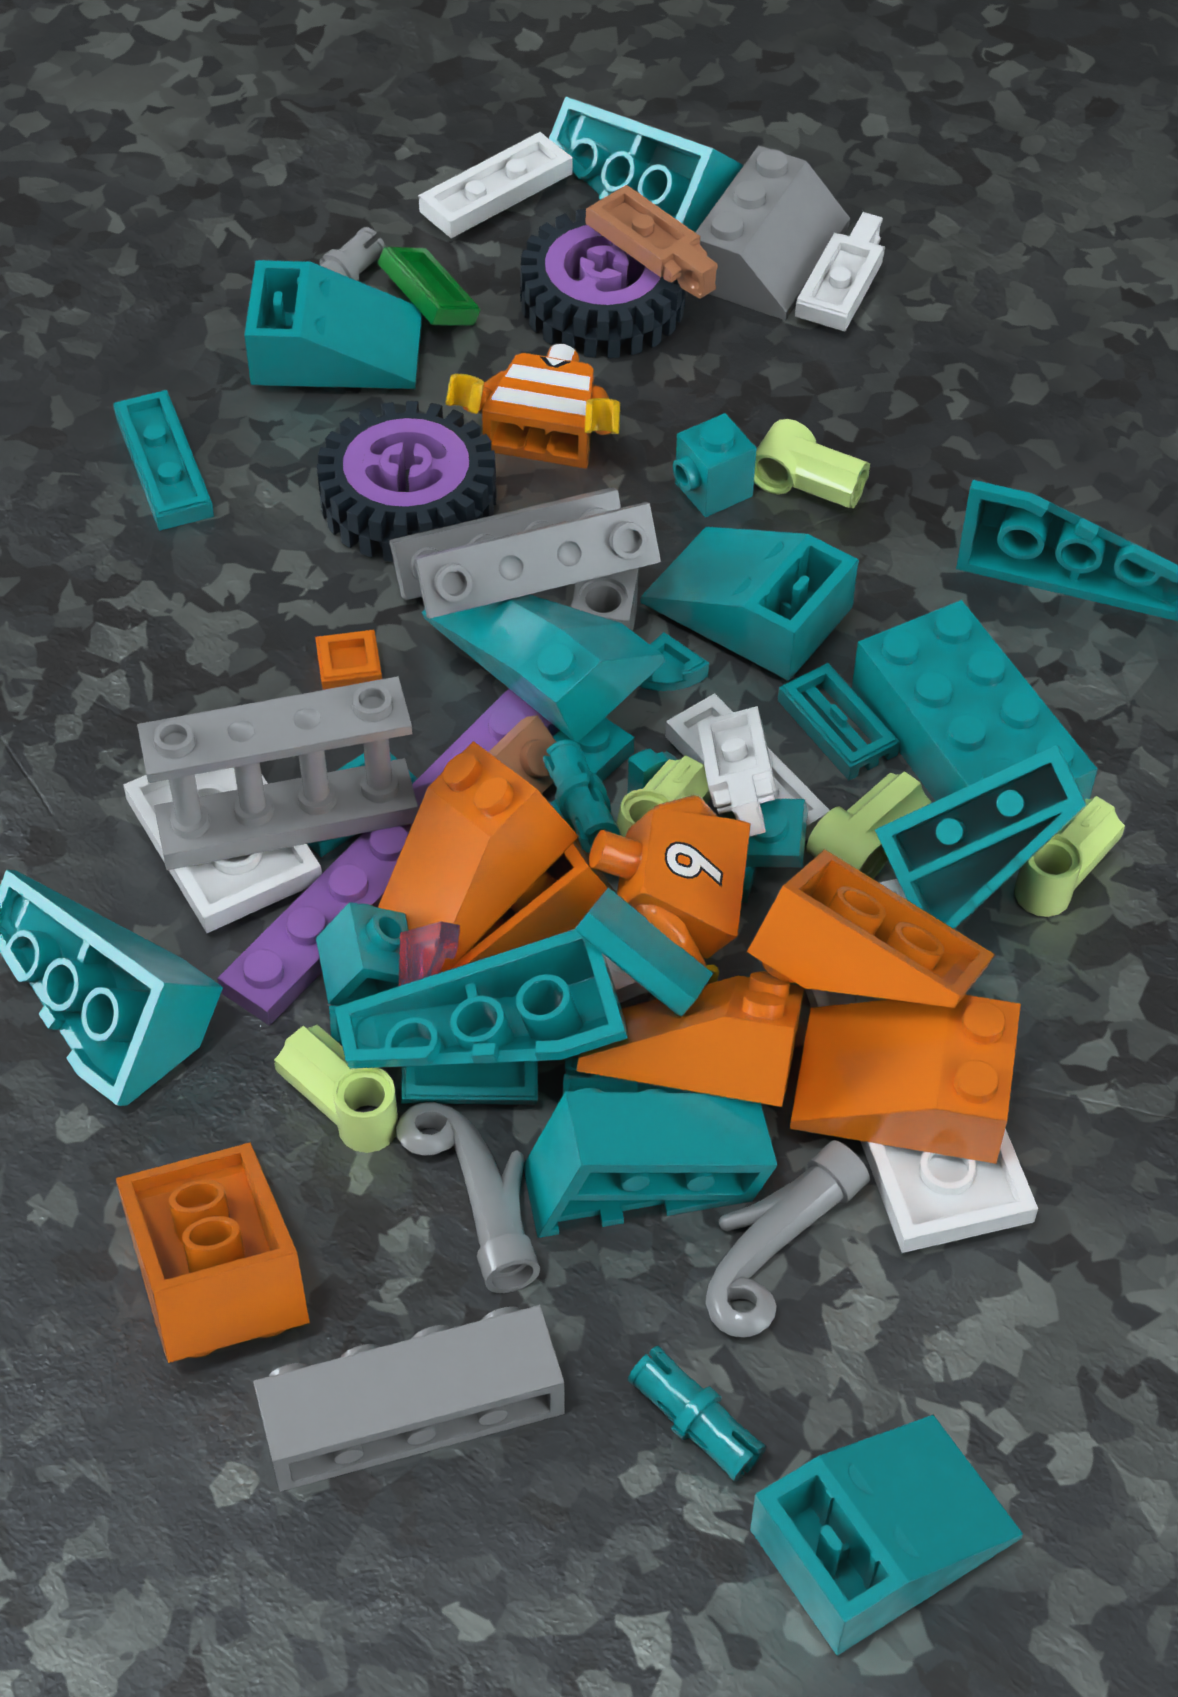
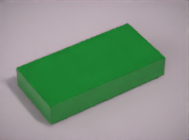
[378,247,481,326]

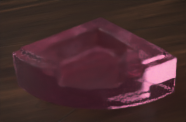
[399,921,460,986]

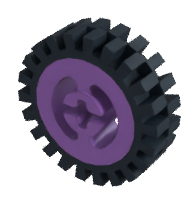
[520,209,686,358]
[317,401,497,562]

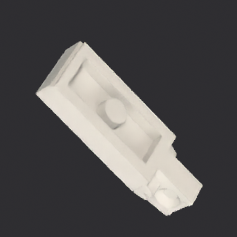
[795,212,885,331]
[697,706,777,837]

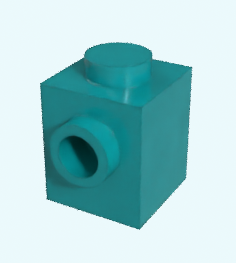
[672,413,757,518]
[316,902,419,1006]

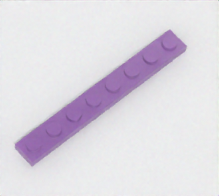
[217,688,559,1026]

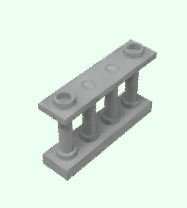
[389,487,661,619]
[137,676,418,871]

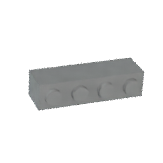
[253,1305,565,1492]

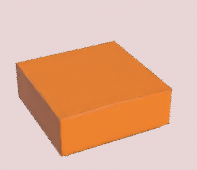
[315,630,382,690]

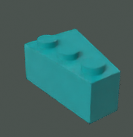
[875,745,1087,929]
[523,1088,778,1238]

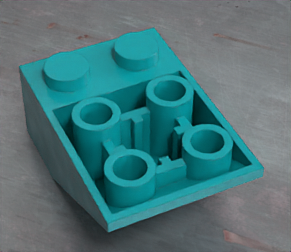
[244,260,422,389]
[640,527,859,681]
[750,1414,1023,1656]

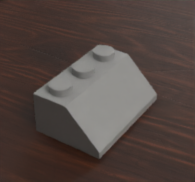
[695,145,850,320]

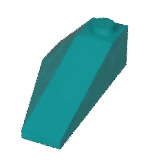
[549,97,744,232]
[956,480,1178,621]
[421,594,665,743]
[0,869,223,1106]
[334,929,628,1069]

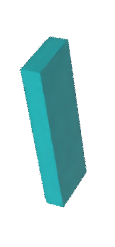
[113,390,214,531]

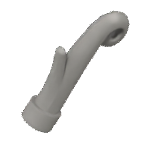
[396,1102,540,1293]
[705,1140,870,1338]

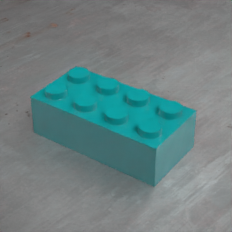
[852,600,1098,801]

